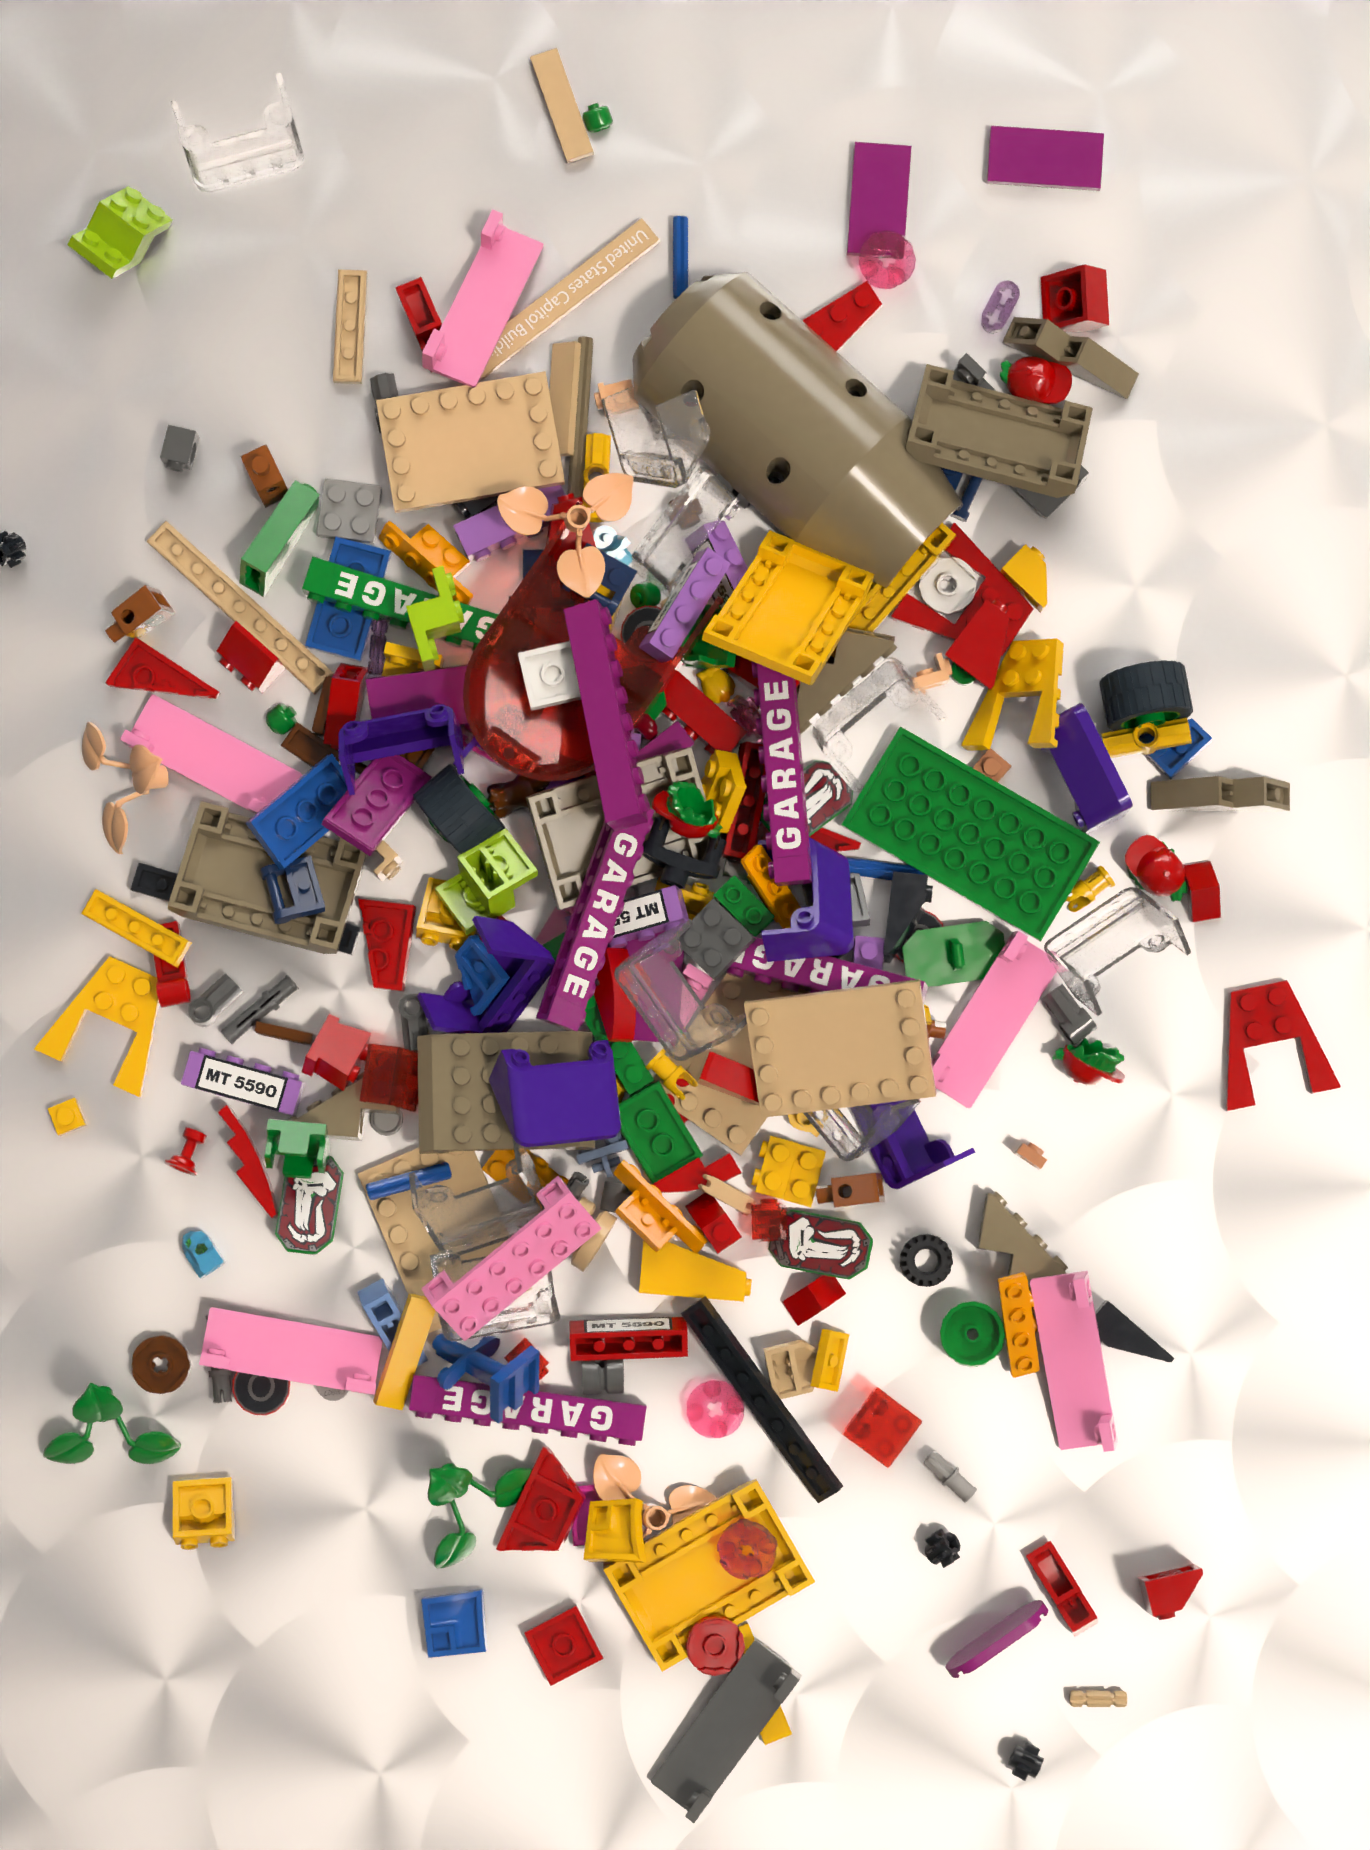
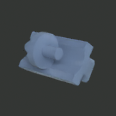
[576,1132,629,1178]

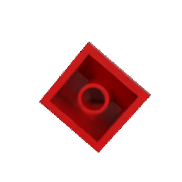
[1041,264,1109,332]
[216,621,285,693]
[1138,1564,1204,1620]

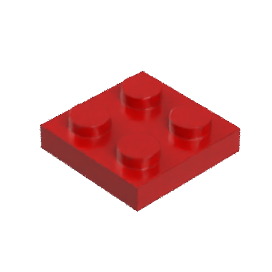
[524,1605,603,1686]

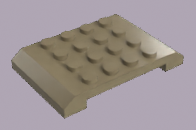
[905,364,1093,498]
[525,747,722,910]
[168,801,367,954]
[417,1031,595,1154]

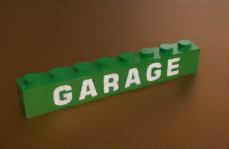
[302,556,533,664]

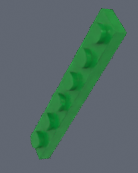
[542,932,655,1096]

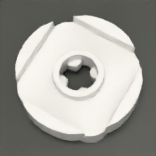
[918,557,976,616]

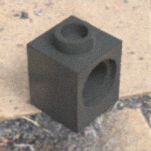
[160,425,200,472]

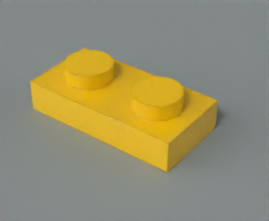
[810,1329,850,1392]

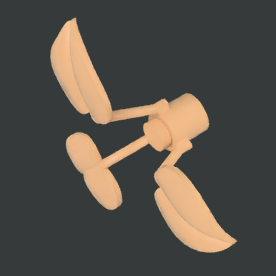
[497,473,634,598]
[82,722,169,854]
[593,1454,718,1592]

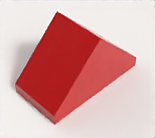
[1184,861,1221,923]
[782,1275,846,1326]

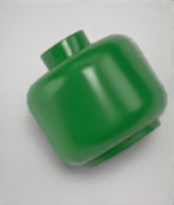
[582,103,613,133]
[630,581,661,608]
[266,704,297,735]

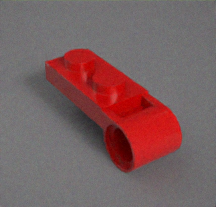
[153,921,191,1008]

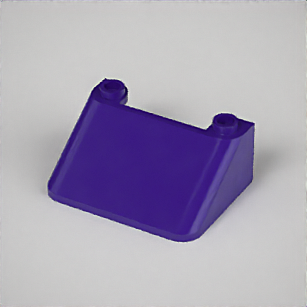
[489,1040,621,1147]

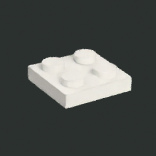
[518,641,581,711]

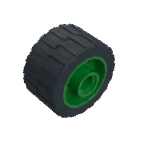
[1099,660,1193,731]
[413,764,505,854]

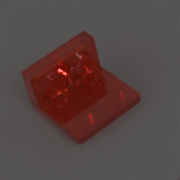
[359,1043,418,1112]
[841,1386,922,1468]

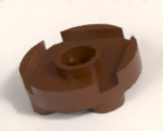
[132,1335,192,1394]

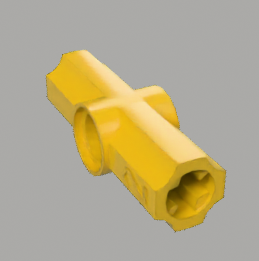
[583,433,611,523]
[1101,718,1192,758]

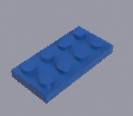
[305,537,392,662]
[246,754,348,870]

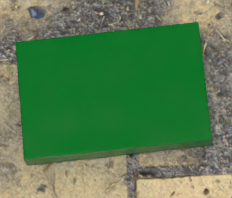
[619,1080,703,1184]

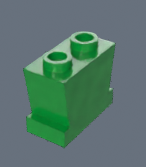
[713,875,775,937]

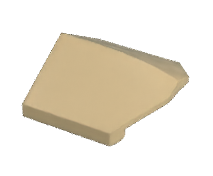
[763,1339,818,1399]

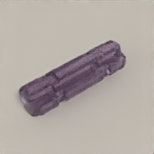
[368,619,388,676]

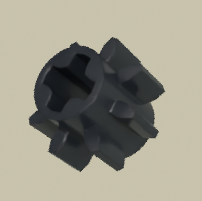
[0,531,26,568]
[925,1529,961,1568]
[1008,1742,1044,1781]

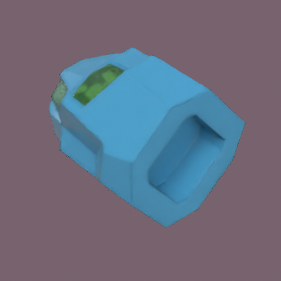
[181,1231,226,1279]

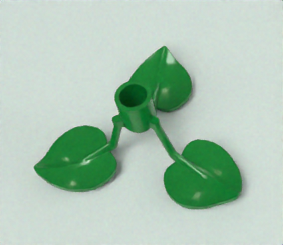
[43,1383,181,1464]
[427,1463,533,1569]

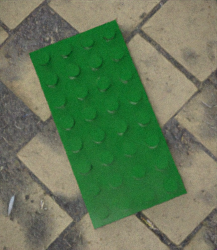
[841,726,1100,942]

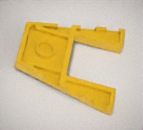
[961,638,1064,751]
[34,956,159,1098]

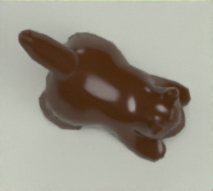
[487,768,552,819]

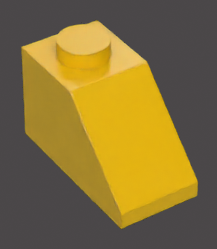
[1000,544,1047,613]

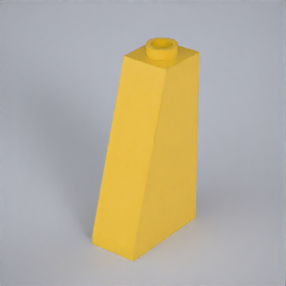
[639,1240,752,1302]

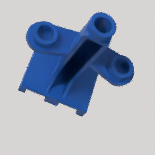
[432,1333,540,1424]

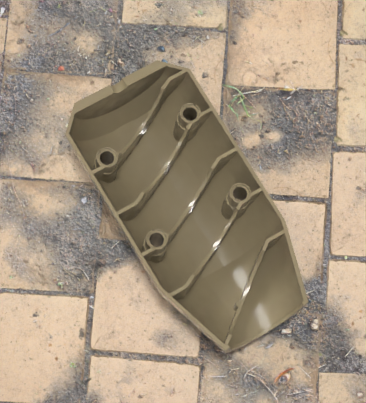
[632,272,963,588]

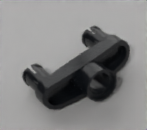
[642,817,727,889]

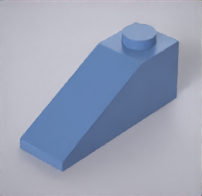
[357,1278,428,1366]

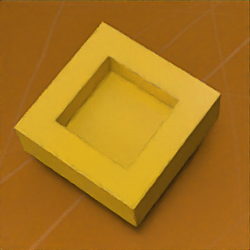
[48,1098,87,1136]

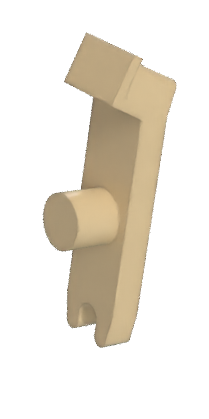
[698,1174,756,1216]

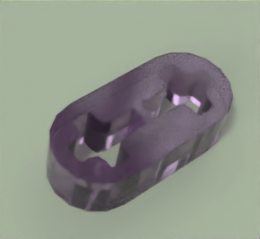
[980,280,1020,334]

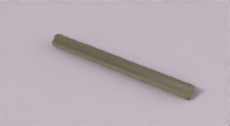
[567,336,593,499]

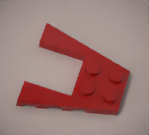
[891,523,1034,658]
[1225,980,1341,1112]

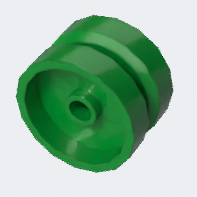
[940,1301,1005,1368]

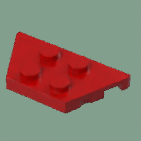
[496,1446,586,1551]

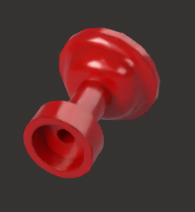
[164,1127,207,1176]

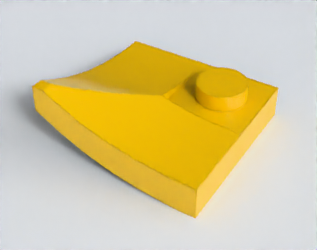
[583,1498,646,1563]

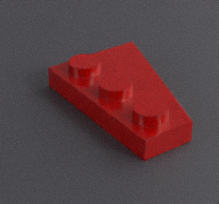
[358,899,416,992]

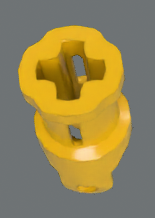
[1066,865,1115,912]
[645,1049,698,1100]

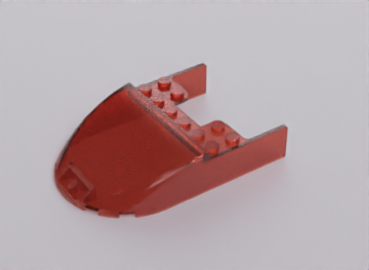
[463,500,723,781]

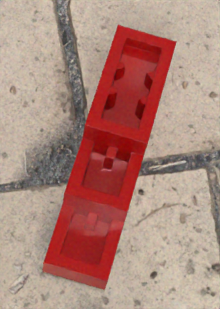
[218,1105,279,1219]

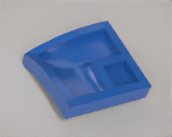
[421,1589,488,1658]

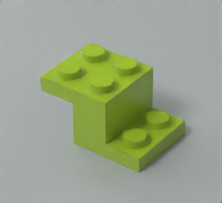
[67,186,173,279]
[406,566,465,672]
[435,828,538,936]

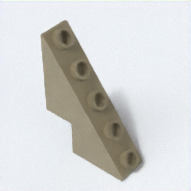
[1003,317,1139,399]
[797,627,897,735]
[1151,776,1290,812]
[287,1054,405,1141]
[977,1191,1068,1288]

